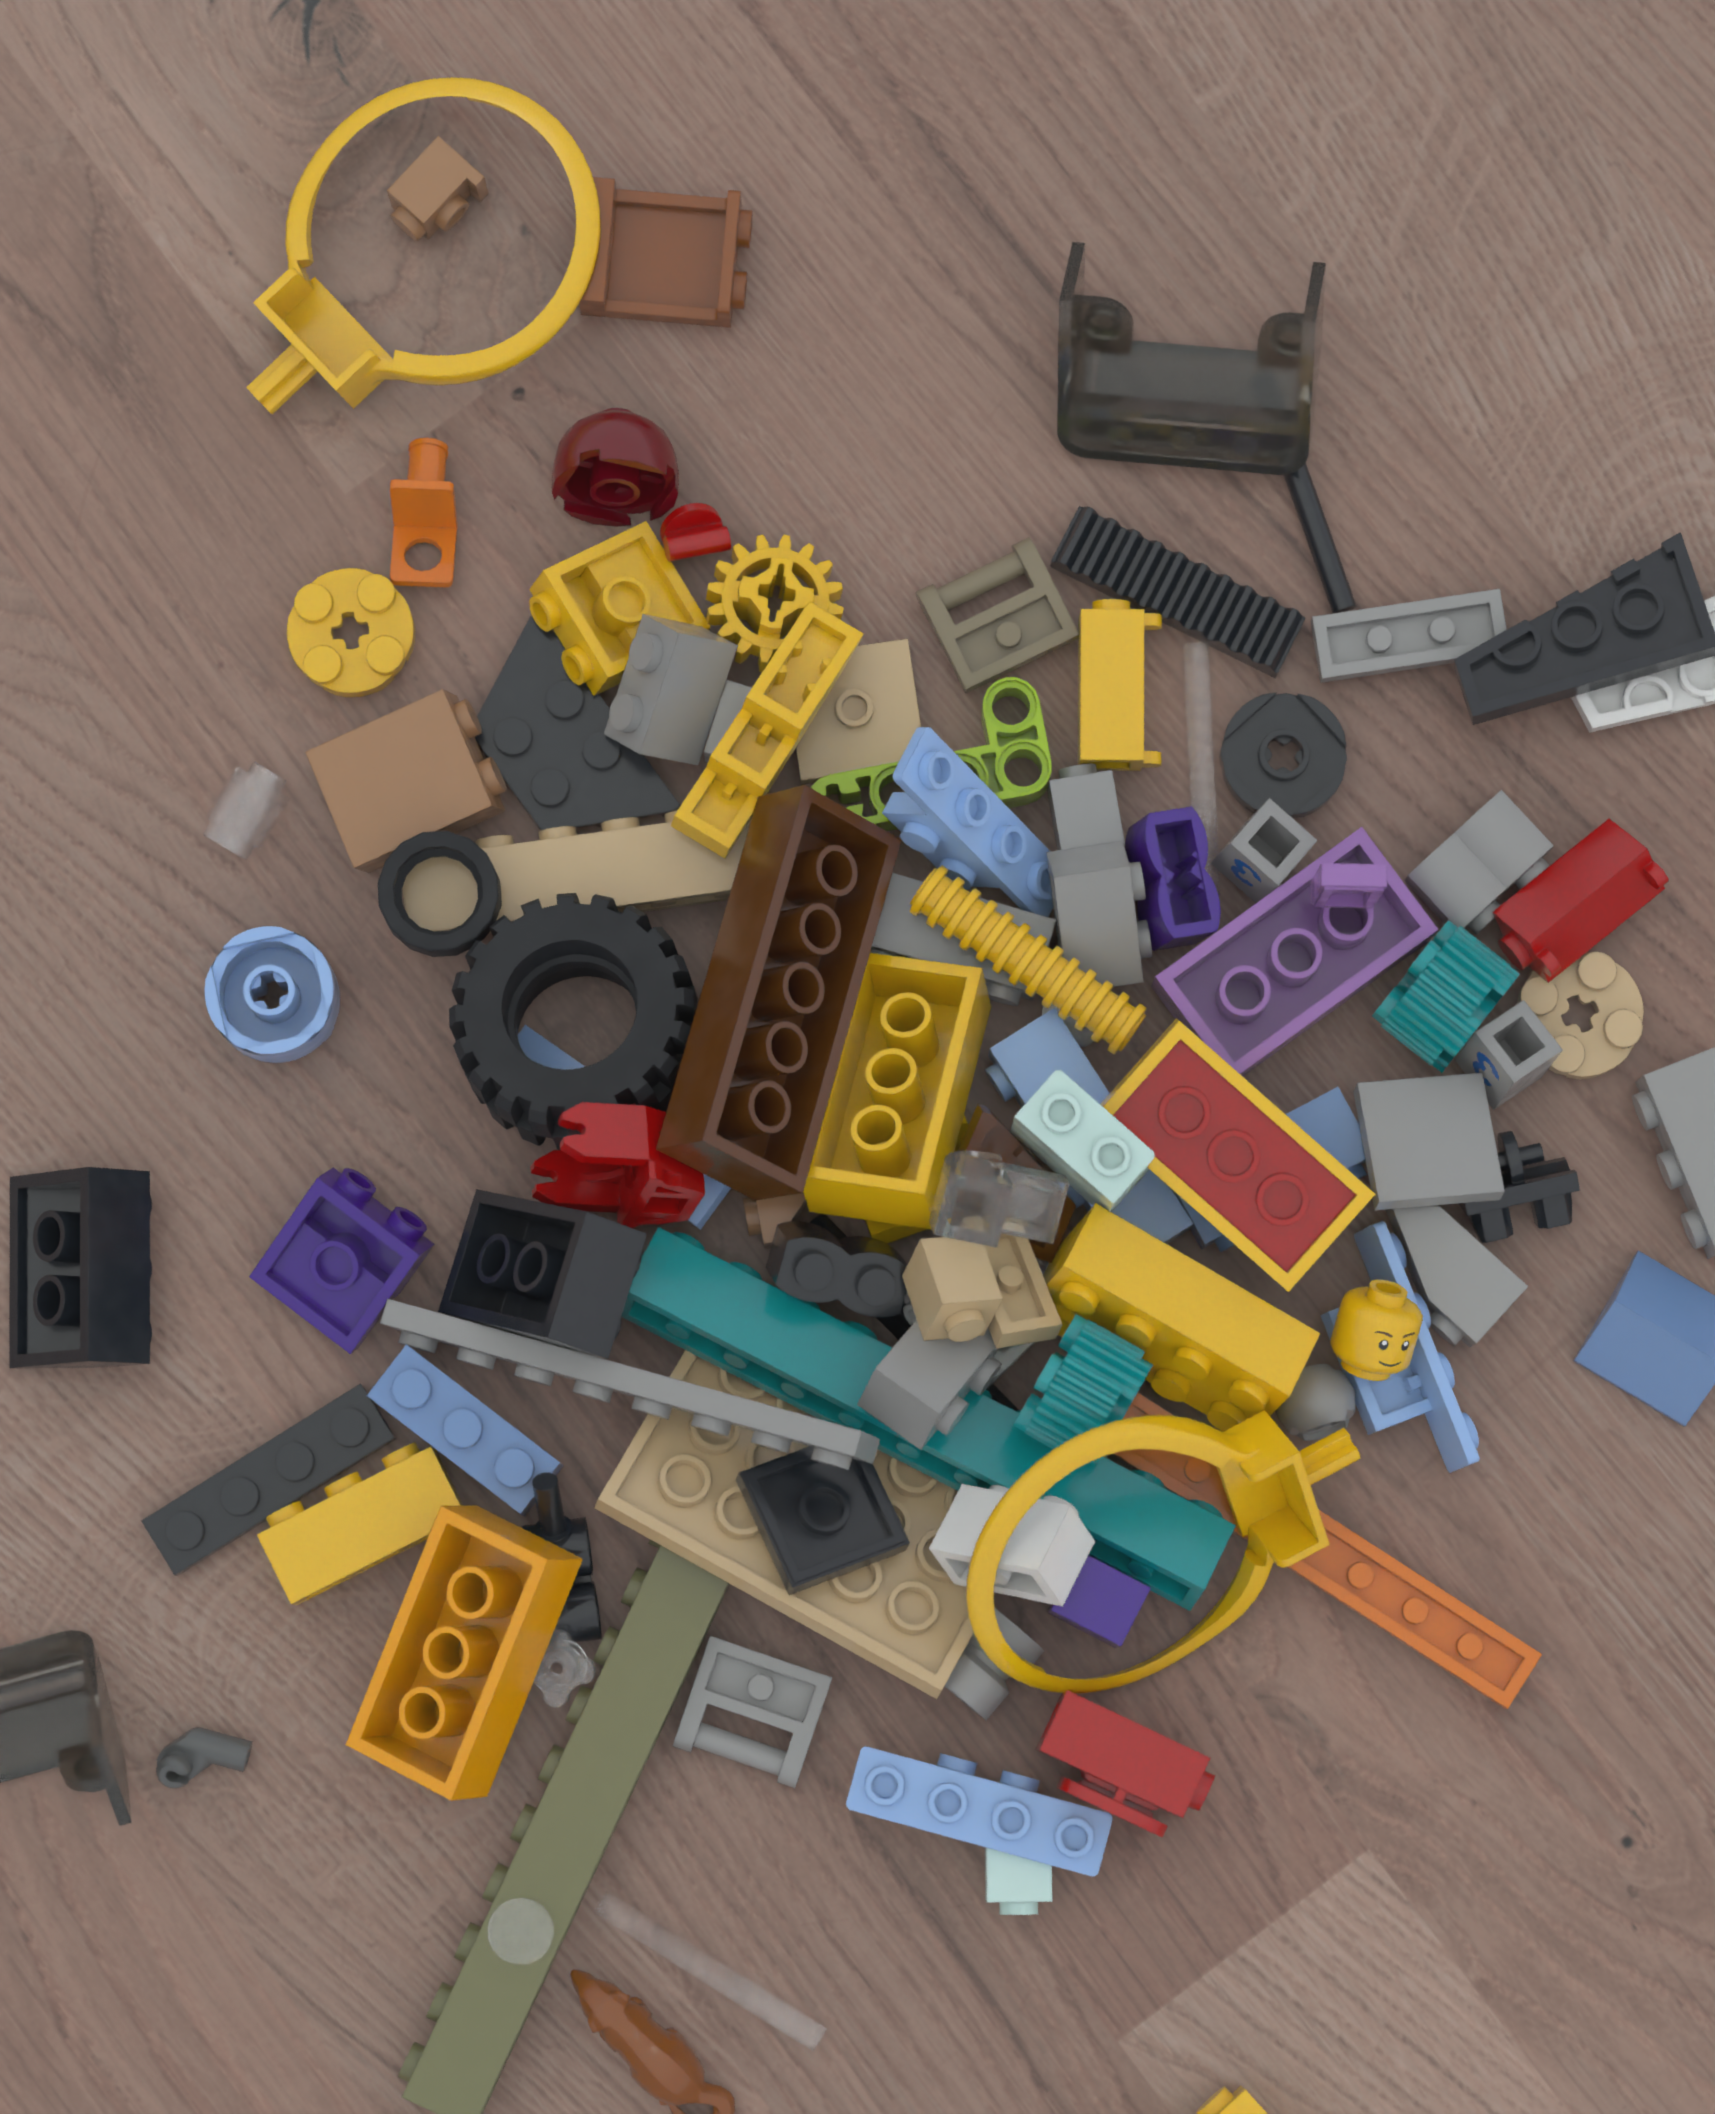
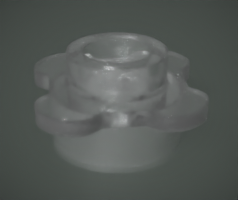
[534,1629,596,1708]

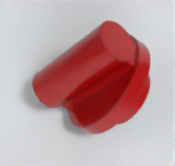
[660,503,731,562]

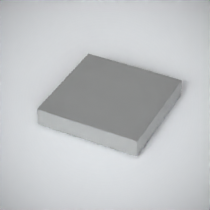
[1353,1073,1505,1210]

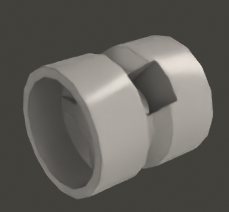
[945,1607,1044,1721]

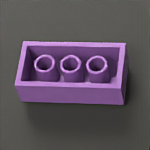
[1151,827,1439,1076]

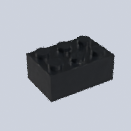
[438,1189,647,1359]

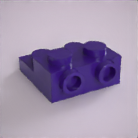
[249,1167,435,1354]

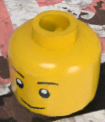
[1330,1279,1423,1381]

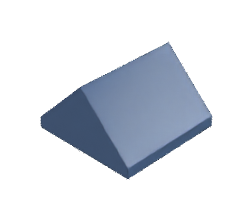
[1573,1250,1715,1427]

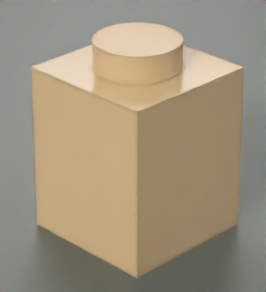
[902,1234,1003,1342]

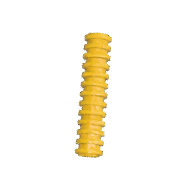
[909,865,1146,1055]

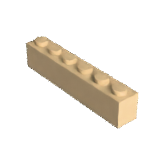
[402,810,752,933]

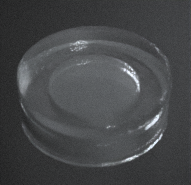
[488,1898,554,1965]

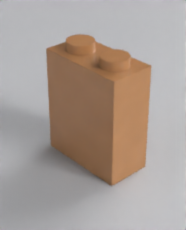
[305,689,507,873]

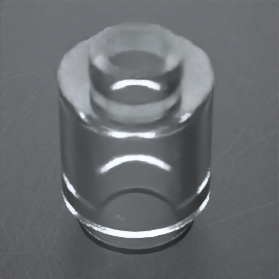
[203,762,291,861]

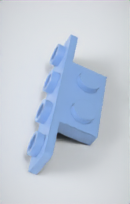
[882,727,1053,917]
[1321,1221,1479,1473]
[846,1746,1113,1877]

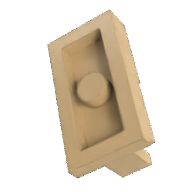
[957,1218,1062,1349]

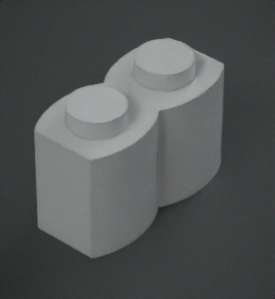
[1405,790,1553,935]

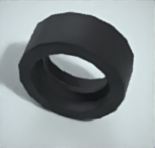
[377,831,502,957]

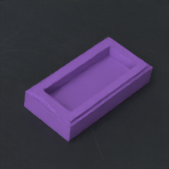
[1311,863,1387,908]

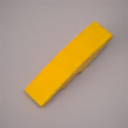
[671,601,864,859]

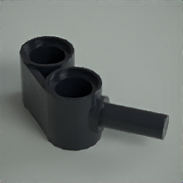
[521,1472,602,1646]

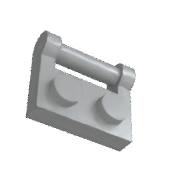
[673,1636,832,1788]

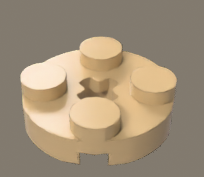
[1516,951,1644,1080]

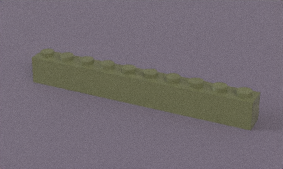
[398,1540,730,2114]

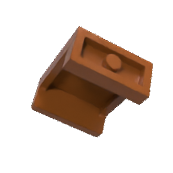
[579,177,753,328]

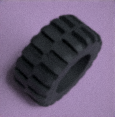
[449,893,699,1150]

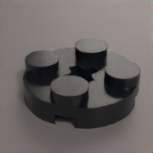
[1219,692,1347,818]

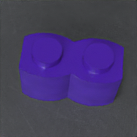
[1125,806,1221,951]

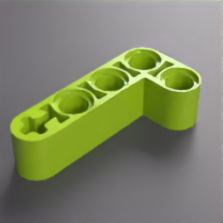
[811,677,1052,831]

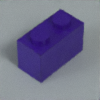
[1047,1555,1151,1648]

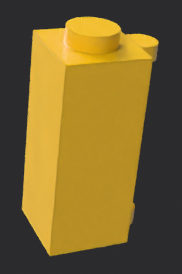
[1078,599,1162,771]

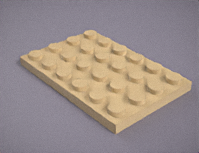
[595,1350,995,1699]

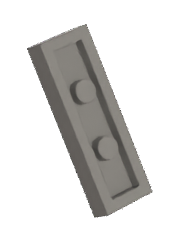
[1310,589,1507,683]

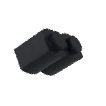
[766,1221,908,1317]

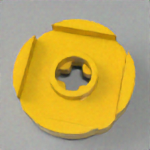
[287,568,415,697]

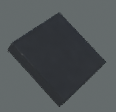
[736,1429,910,1595]

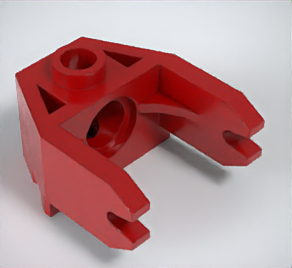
[530,1102,705,1228]

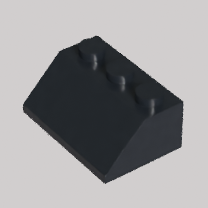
[9,1167,152,1369]

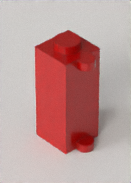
[1492,818,1669,983]

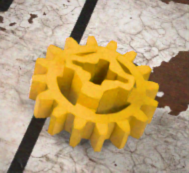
[706,535,844,672]

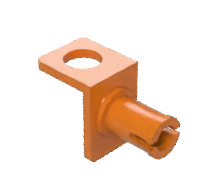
[390,438,458,588]

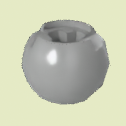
[1276,1364,1356,1441]

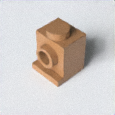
[387,136,488,242]

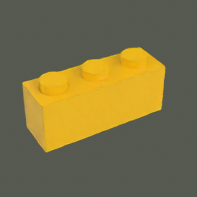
[256,1442,463,1605]

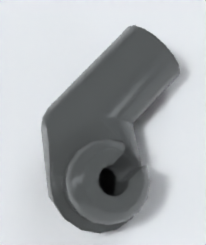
[156,1727,253,1789]

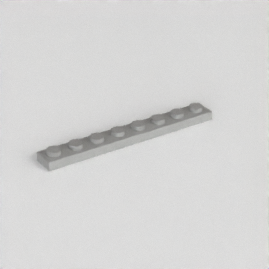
[380,1299,880,1470]

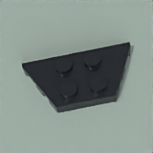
[475,615,681,831]

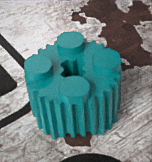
[1372,920,1520,1073]
[1013,1314,1153,1465]

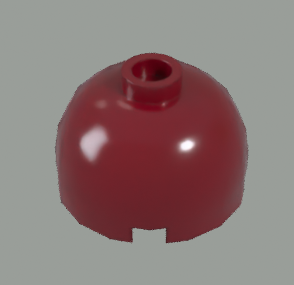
[551,408,679,527]

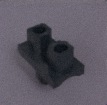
[1458,1131,1580,1243]

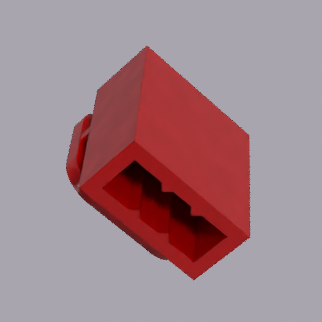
[1035,1690,1215,1838]

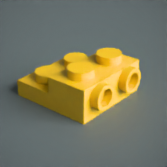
[529,521,711,696]

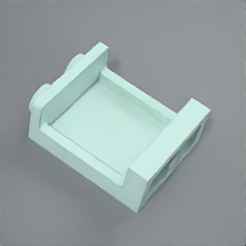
[1010,1070,1155,1212]

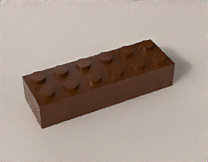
[656,785,901,1201]

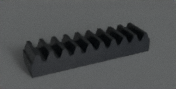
[1050,506,1305,679]

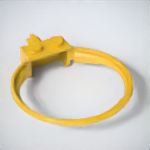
[246,77,601,415]
[966,1410,1360,1693]

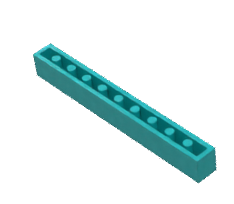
[621,1227,1236,1611]

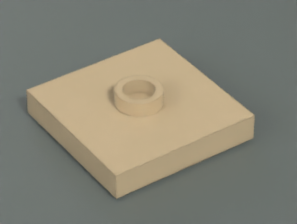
[796,639,921,784]

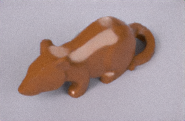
[570,1970,735,2114]

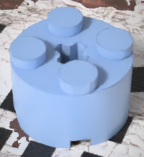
[204,926,340,1063]

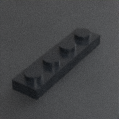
[141,1383,396,1576]

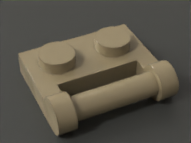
[915,537,1080,694]

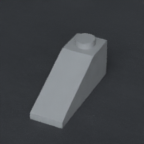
[1385,1205,1528,1347]

